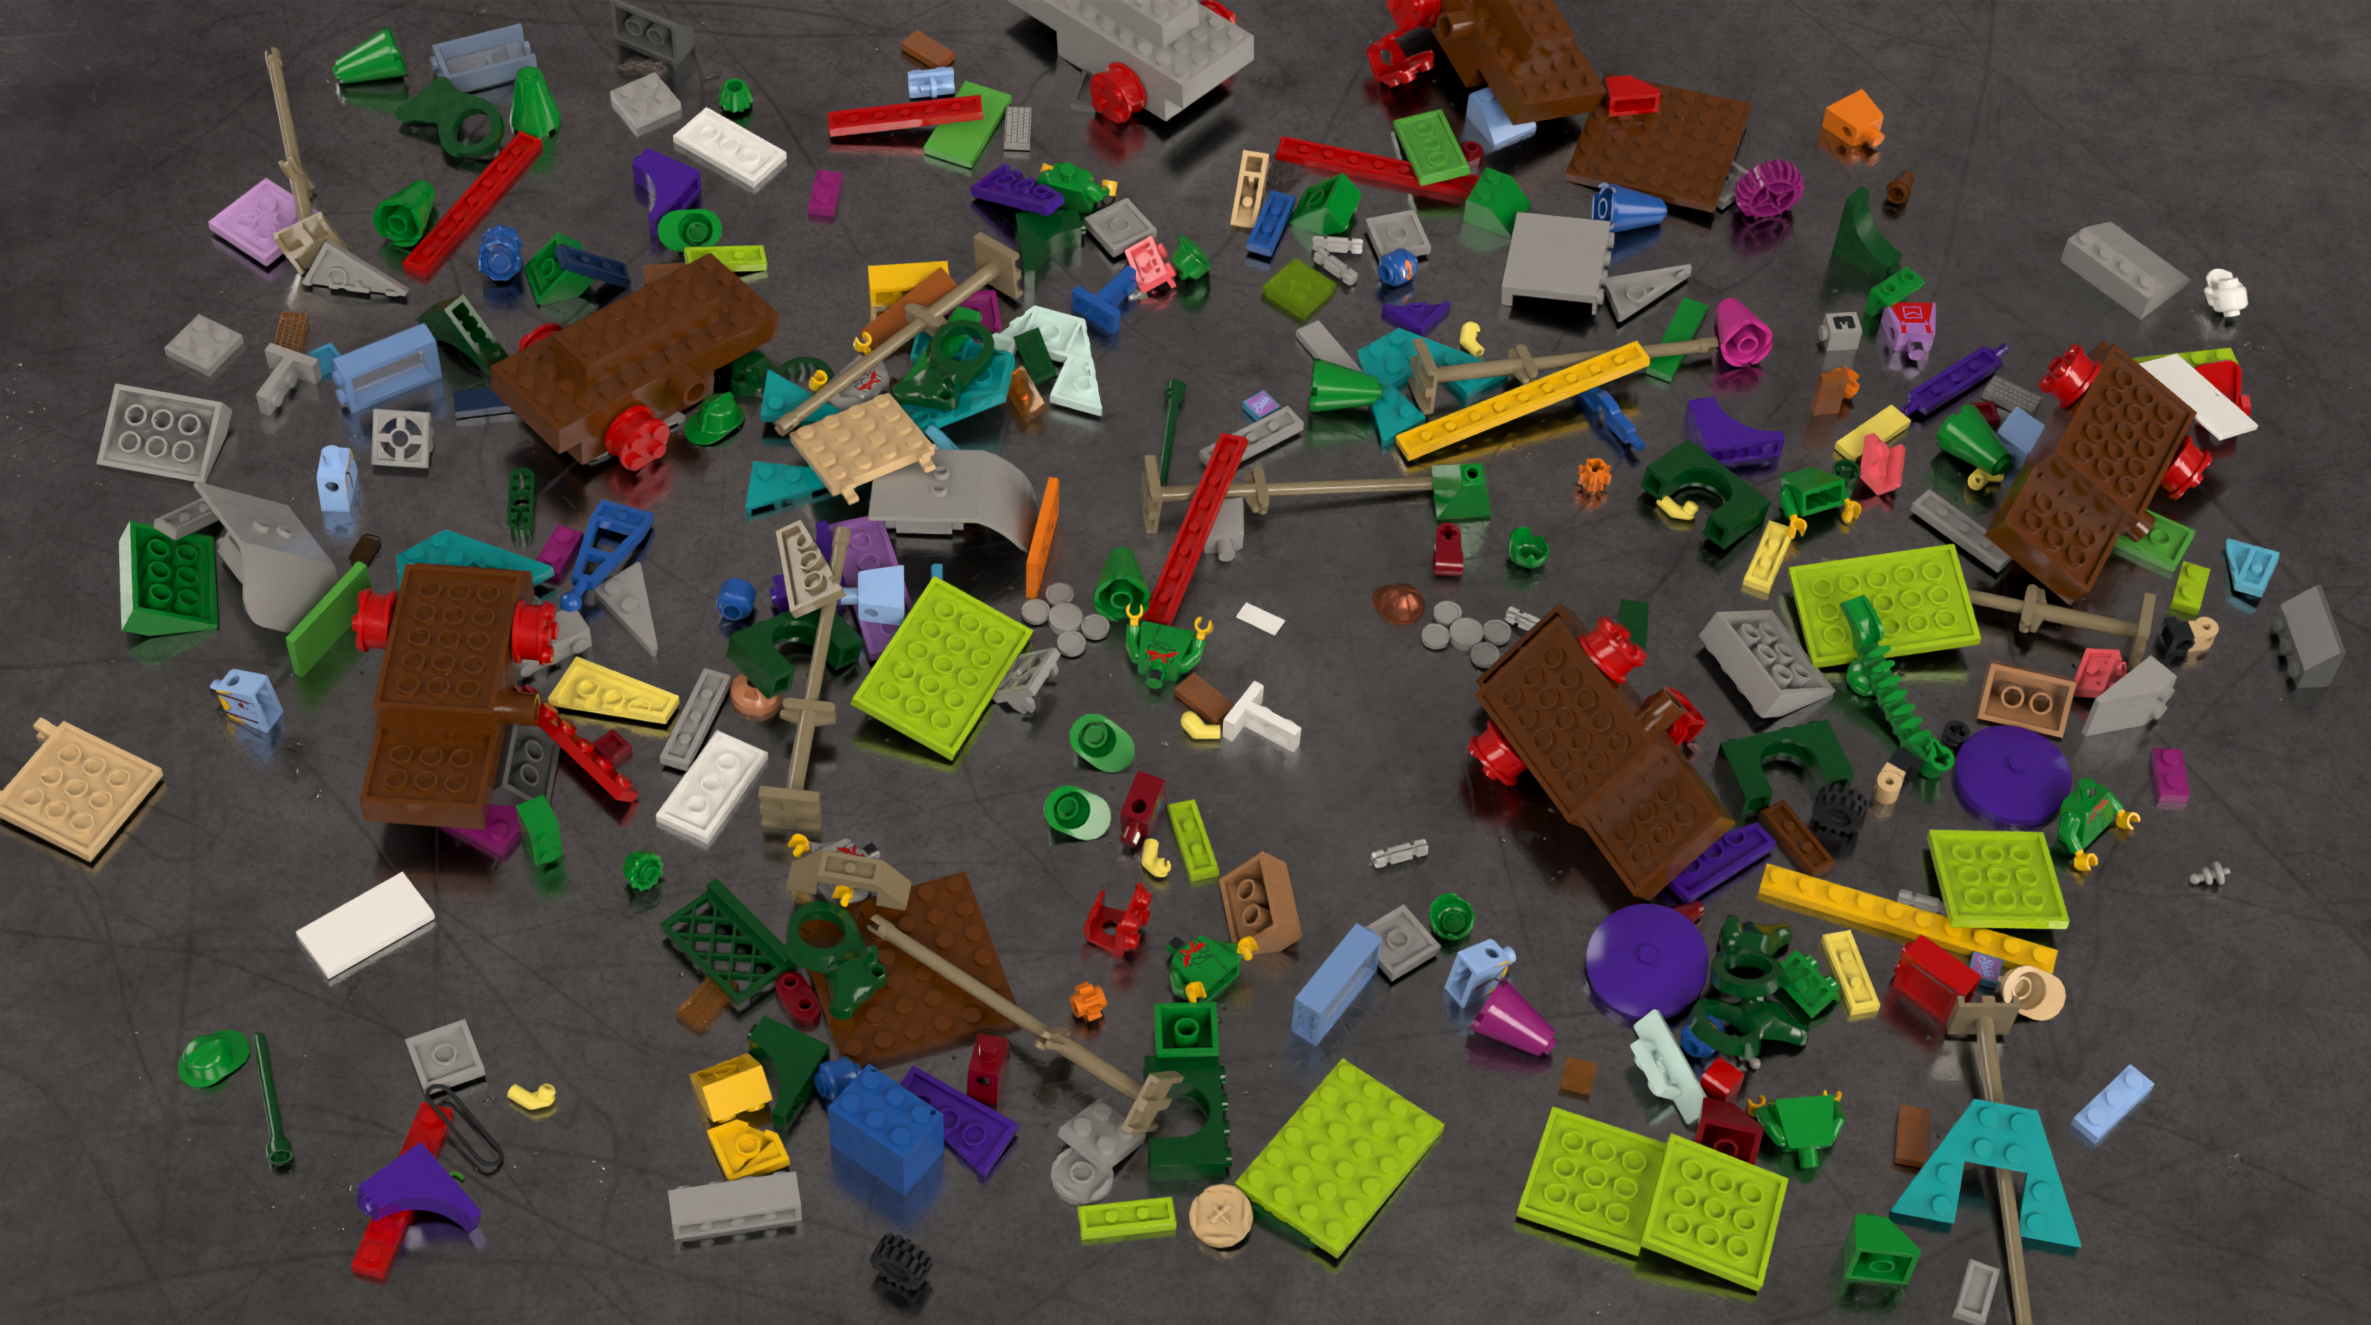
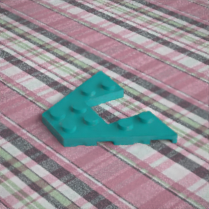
[1357,328,1507,448]
[900,331,1015,434]
[746,370,842,514]
[396,529,555,589]
[1890,1099,2081,1248]

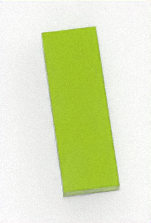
[684,245,767,272]
[1166,799,1219,882]
[1077,1196,1177,1240]

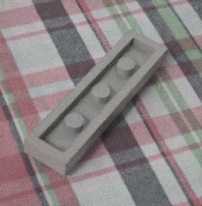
[1199,406,1304,466]
[1910,489,2013,573]
[660,668,732,771]

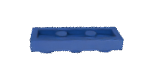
[1246,190,1296,257]

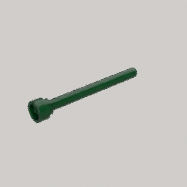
[1158,379,1186,486]
[253,1032,293,1164]

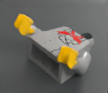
[809,332,892,411]
[788,834,880,907]

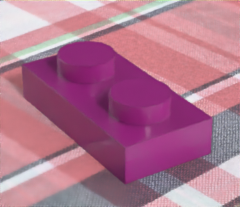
[808,170,843,217]
[536,524,584,580]
[2151,748,2190,803]

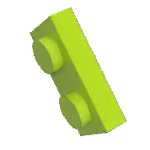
[2169,561,2210,616]

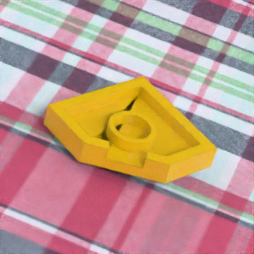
[707,1119,790,1181]

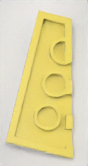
[548,656,680,724]

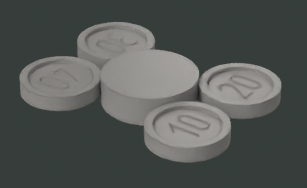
[1022,582,1109,657]
[1421,601,1511,668]

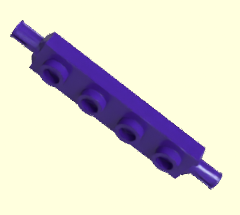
[1900,343,2009,417]

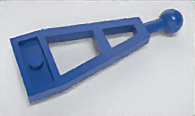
[559,499,654,612]

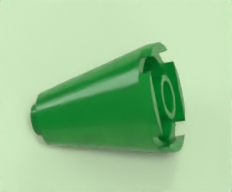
[332,26,407,84]
[509,66,561,138]
[373,180,436,247]
[1309,358,1383,412]
[1936,404,2011,476]
[1093,547,1150,622]

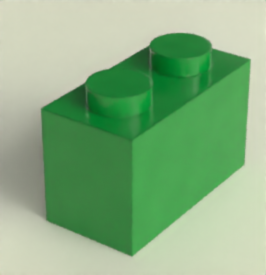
[516,795,563,866]

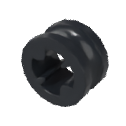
[1941,720,1970,749]

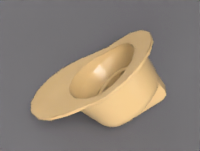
[1997,965,2066,1021]

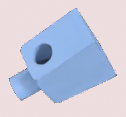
[1996,406,2045,470]
[841,565,904,626]

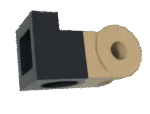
[2158,616,2219,655]
[1873,747,1924,804]

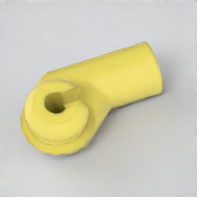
[1460,321,1485,358]
[1968,468,2004,490]
[1657,496,1699,520]
[1181,711,1220,739]
[1141,839,1171,878]
[507,1084,556,1110]

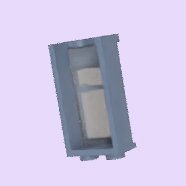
[430,23,537,92]

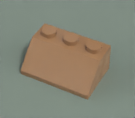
[1977,659,2077,738]
[1219,851,1303,955]

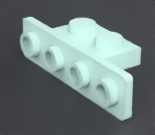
[1630,1009,1707,1125]

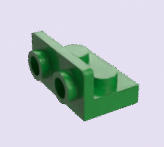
[1864,266,1925,317]
[1780,949,1841,1019]

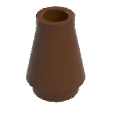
[1886,170,1915,204]

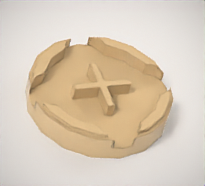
[1189,1184,1253,1248]

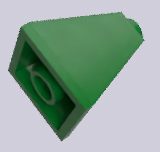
[1431,462,1492,520]

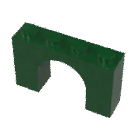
[1640,439,1771,549]
[726,608,863,699]
[1716,719,1854,815]
[1143,1056,1232,1181]

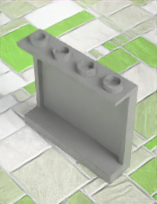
[1501,212,1615,315]

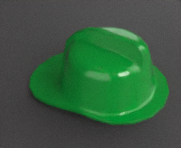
[658,209,722,252]
[1171,234,1212,280]
[684,391,745,445]
[1069,713,1135,773]
[1044,785,1111,840]
[178,1029,250,1088]

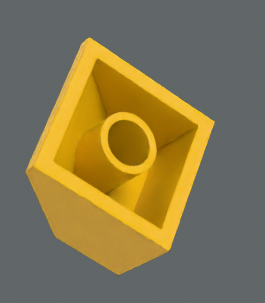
[689,1053,773,1123]

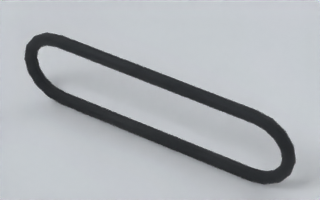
[425,1084,504,1167]

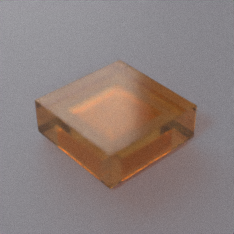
[1560,1056,1597,1095]

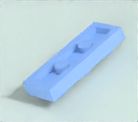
[2071,1064,2154,1144]

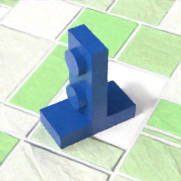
[1071,265,1137,334]

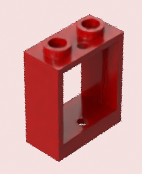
[1892,934,1982,1023]

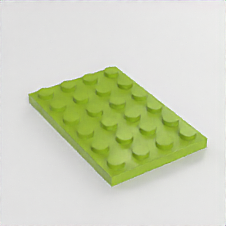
[1788,544,1981,668]
[851,576,1033,760]
[1234,1058,1445,1259]

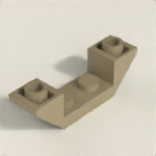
[786,850,912,910]

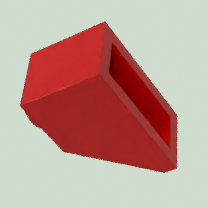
[1604,75,1661,117]

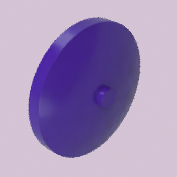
[1954,726,2072,827]
[1586,904,1708,1021]

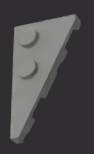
[302,239,410,297]
[1602,264,1692,322]
[594,562,658,657]

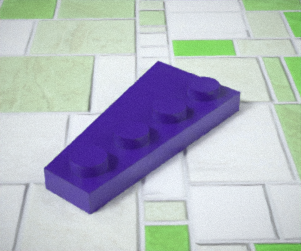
[970,163,1064,216]
[1667,822,1777,904]
[900,1065,1019,1179]

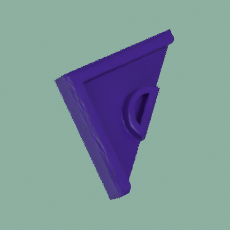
[1382,301,1450,336]

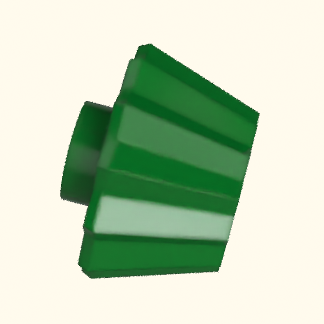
[718,78,754,113]
[622,850,664,892]

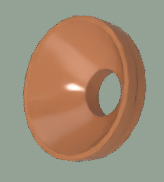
[730,672,783,716]

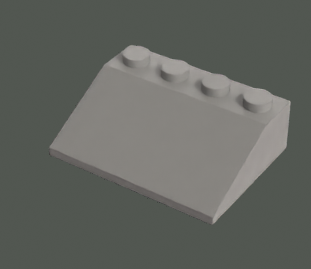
[2060,221,2191,320]
[96,384,232,483]
[1699,610,1836,718]

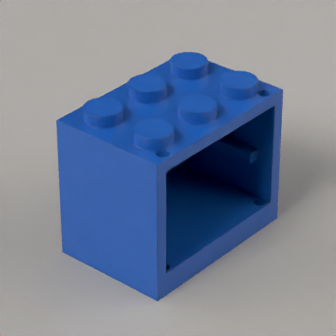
[828,1063,944,1196]

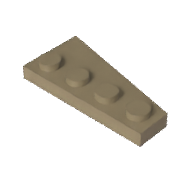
[776,520,847,619]

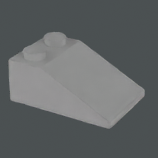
[2081,656,2177,736]

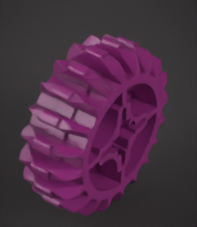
[1734,158,1805,219]

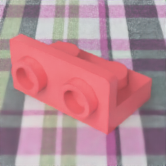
[1124,236,1177,294]
[1859,433,1906,495]
[2073,648,2127,698]

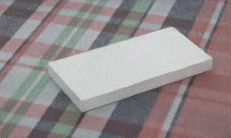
[673,107,787,188]
[656,730,768,844]
[296,872,435,979]

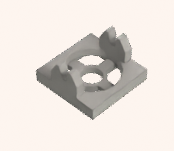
[371,409,434,468]
[992,647,1061,714]

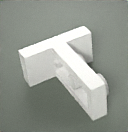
[1222,681,1301,753]

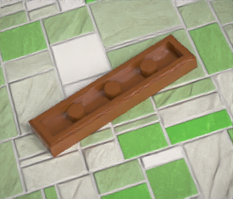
[859,267,958,350]

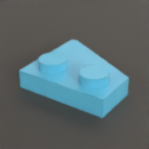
[2225,538,2280,598]

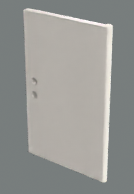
[2139,354,2259,441]

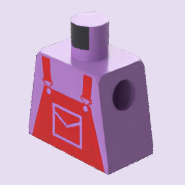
[1881,302,1936,360]

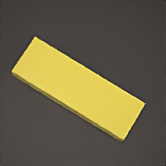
[1834,404,1911,463]
[1743,520,1792,594]
[1820,930,1880,1016]

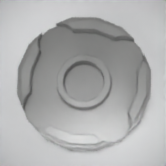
[1051,1147,1114,1206]

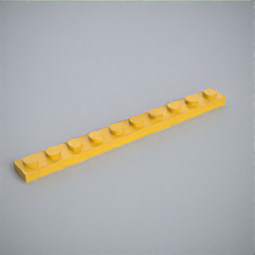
[1396,341,1650,461]
[1758,863,2058,974]

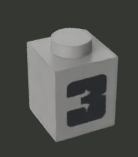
[1818,312,1862,351]

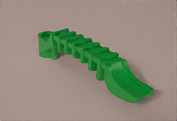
[1840,594,1954,779]

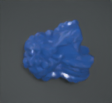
[478,224,522,281]

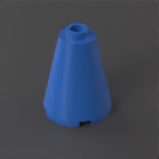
[1592,182,1667,233]

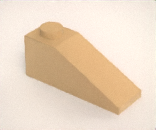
[1230,150,1270,229]

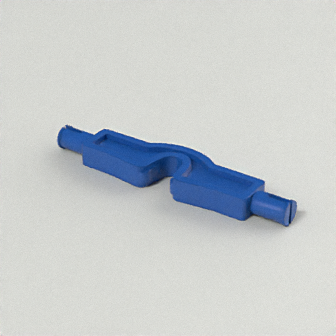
[1579,386,1646,452]

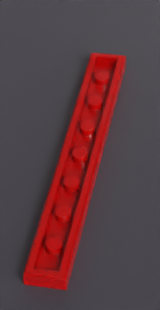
[402,131,542,279]
[1275,136,1481,199]
[1141,432,1248,626]

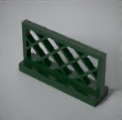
[659,878,795,1007]

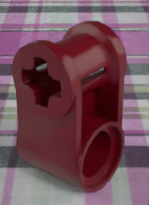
[1433,522,1463,576]

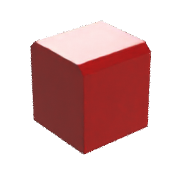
[1700,1056,1745,1102]

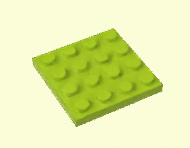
[1927,830,2070,929]
[1516,1106,1666,1256]
[1639,1133,1788,1291]

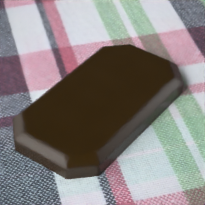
[349,533,381,565]

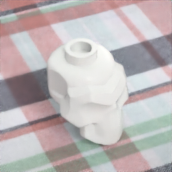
[2204,269,2248,317]

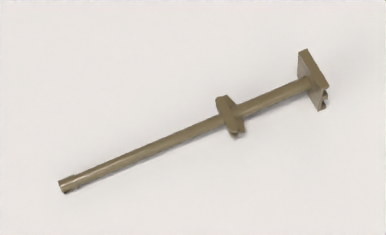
[265,47,348,275]
[774,232,1023,436]
[1408,336,1719,415]
[1139,455,1433,534]
[758,526,851,833]
[1820,557,2156,671]
[867,914,1184,1135]
[1946,996,2033,1325]

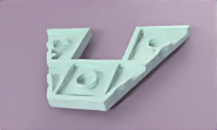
[981,305,1102,416]

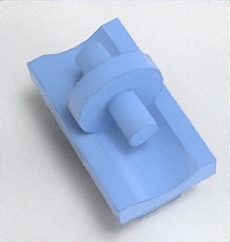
[907,67,955,99]

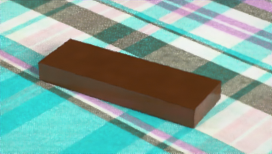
[1758,799,1837,878]

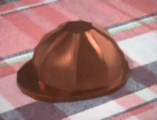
[1371,583,1425,625]

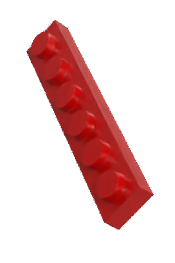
[828,95,983,137]
[514,685,639,803]
[351,1102,453,1279]

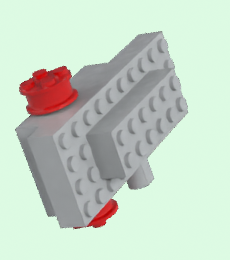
[1007,0,1254,123]

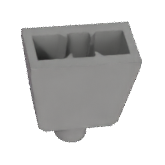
[1203,497,1244,561]

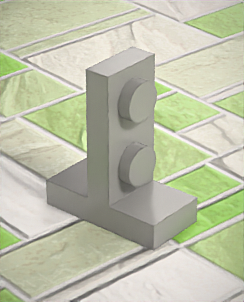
[256,343,322,416]

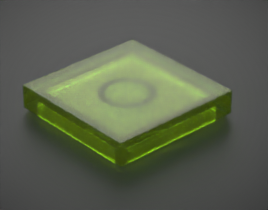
[1262,258,1336,319]

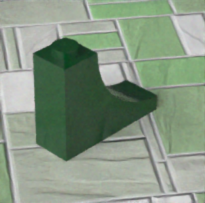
[1832,185,1902,283]
[1016,209,1086,289]
[416,294,509,377]
[747,1016,830,1133]

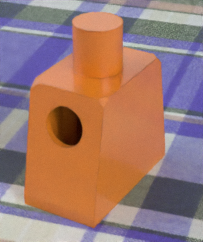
[1822,89,1885,147]

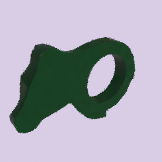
[396,77,505,159]
[892,320,996,412]
[730,350,835,404]
[781,901,887,1020]
[1710,914,1792,999]
[1688,996,1810,1060]

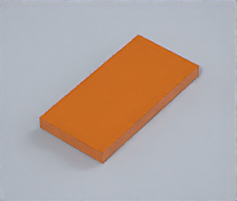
[1026,477,1059,599]

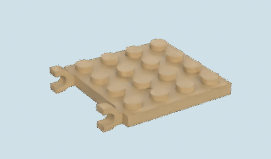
[789,393,936,505]
[0,717,163,862]

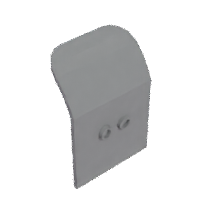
[868,449,1038,553]
[193,481,338,633]

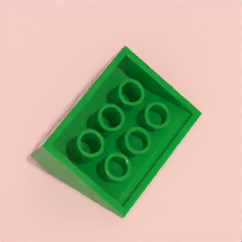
[119,521,218,636]

